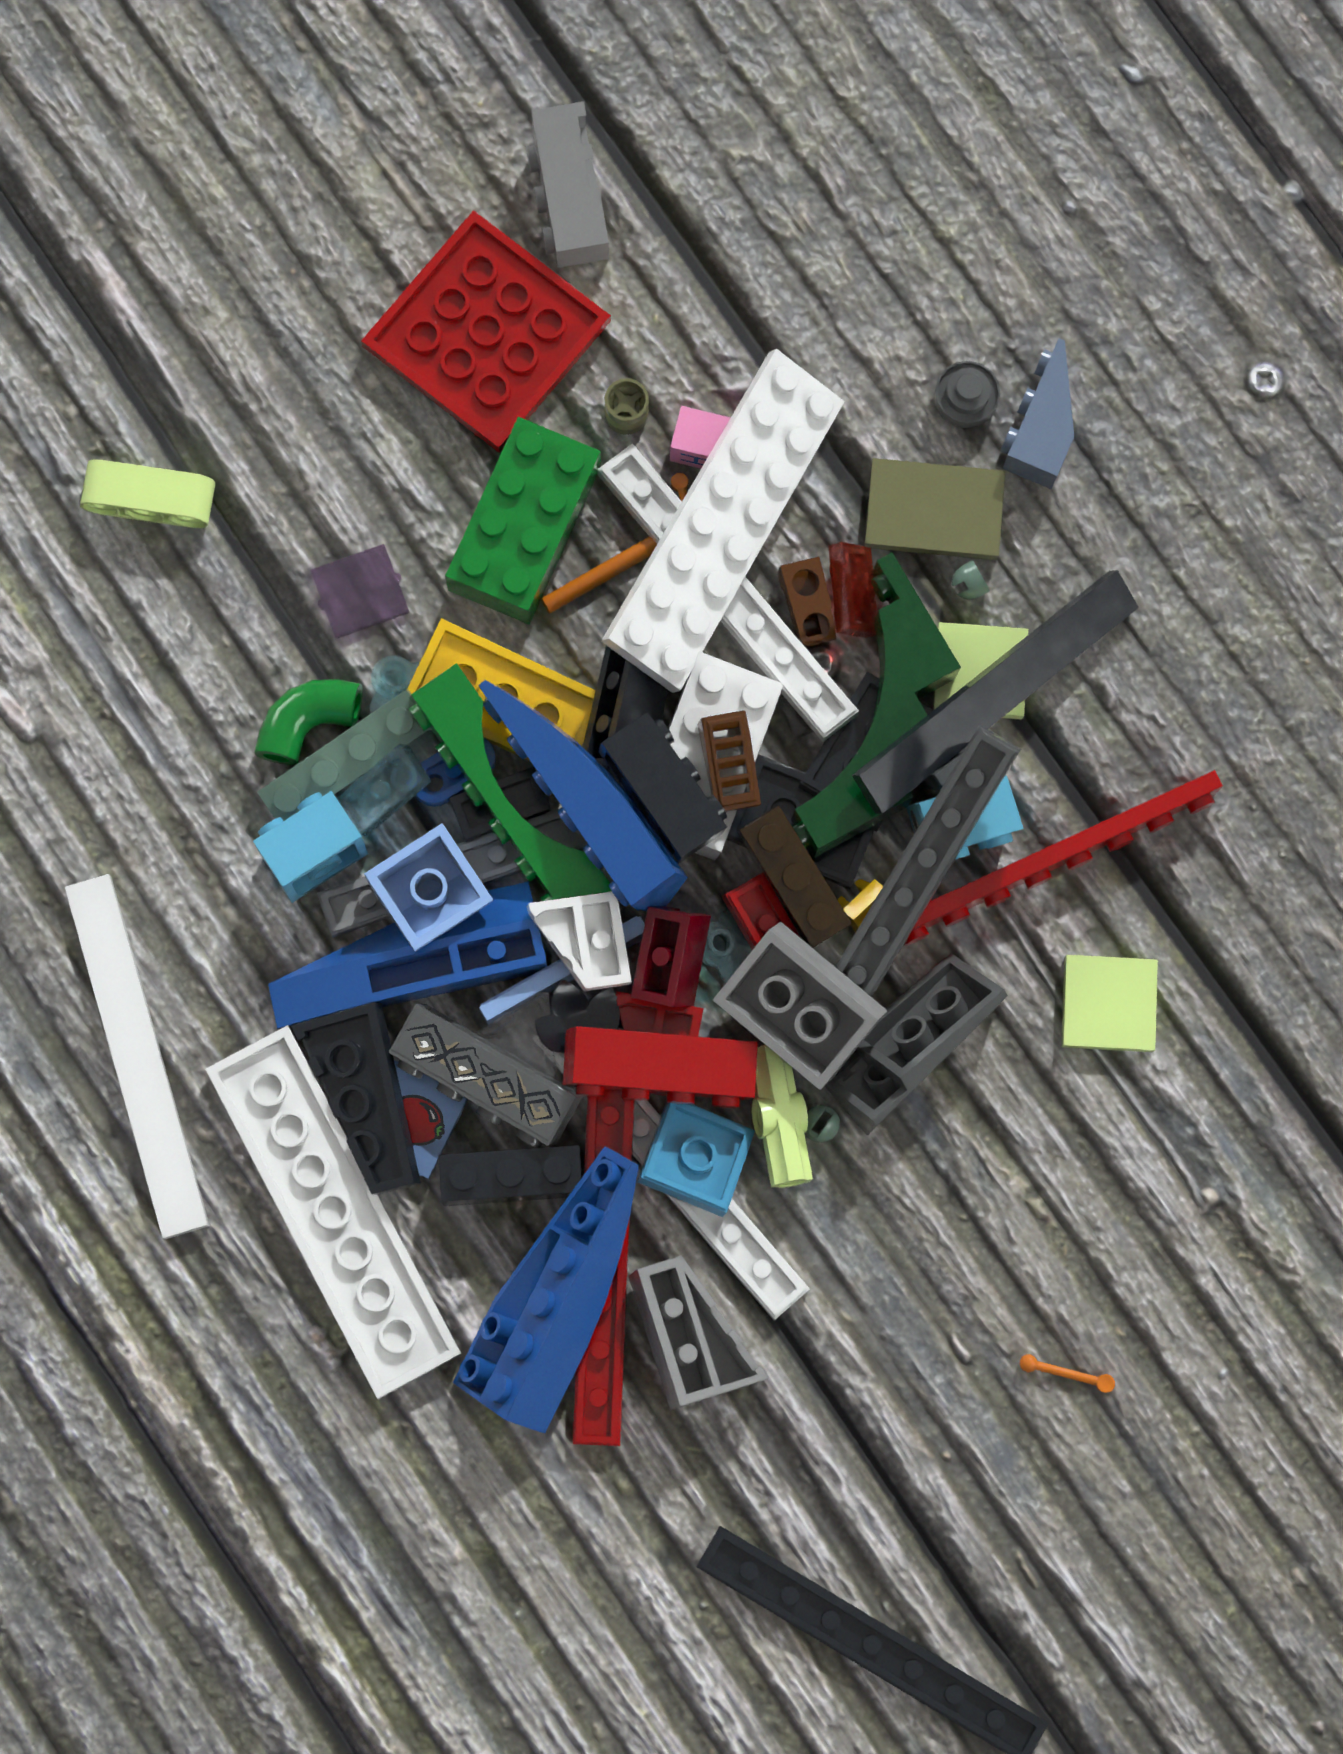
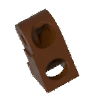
[777,557,836,647]

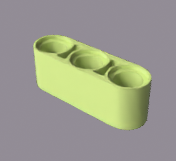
[80,460,216,528]

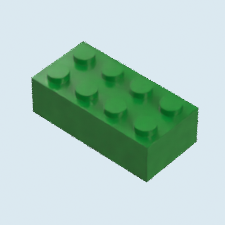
[445,416,601,625]

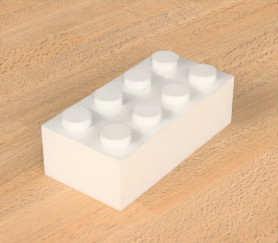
[668,651,784,860]

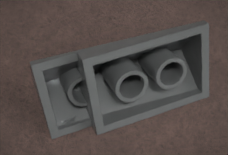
[825,953,1008,1136]

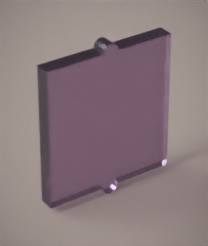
[310,544,410,639]

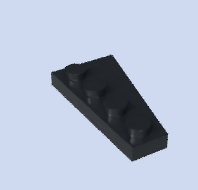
[292,1002,421,1195]

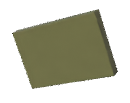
[864,458,1006,560]

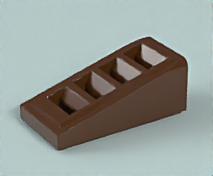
[697,710,761,812]

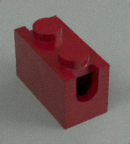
[631,906,711,1007]

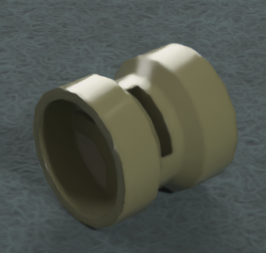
[604,378,649,435]

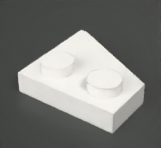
[527,892,632,991]

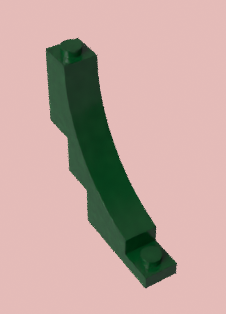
[791,552,961,858]

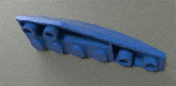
[478,680,688,912]
[268,882,547,1030]
[453,1146,639,1434]

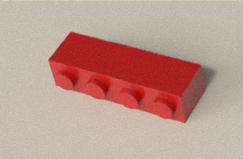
[562,1026,758,1108]

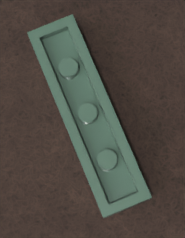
[257,689,431,821]

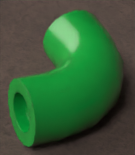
[254,679,363,765]

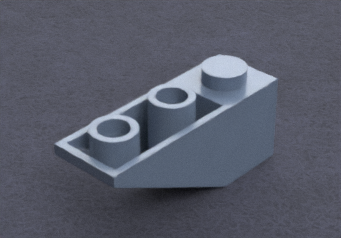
[1000,338,1074,489]

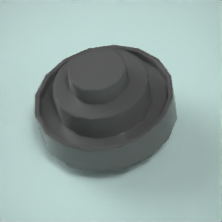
[934,361,1001,428]

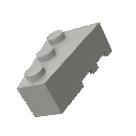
[526,101,609,268]
[628,1256,769,1411]

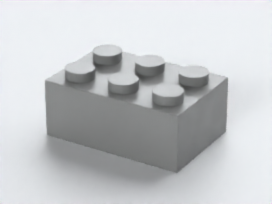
[713,922,887,1090]

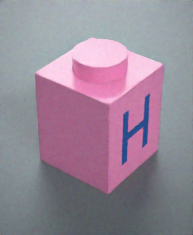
[670,406,730,468]

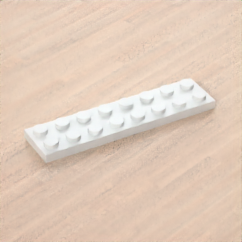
[601,349,845,693]
[205,1025,461,1399]

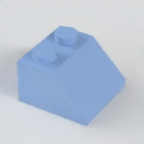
[364,823,493,952]

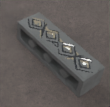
[388,1004,583,1148]

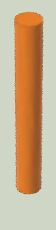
[541,536,657,614]

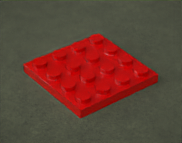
[361,210,611,453]

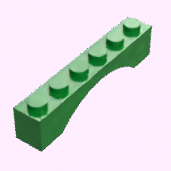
[408,663,612,901]

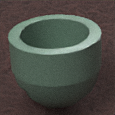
[952,560,990,600]
[805,1105,840,1143]

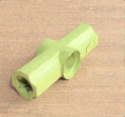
[751,1045,813,1188]

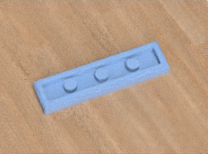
[479,916,645,1027]

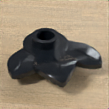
[535,980,620,1054]

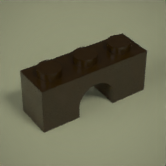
[736,806,852,948]

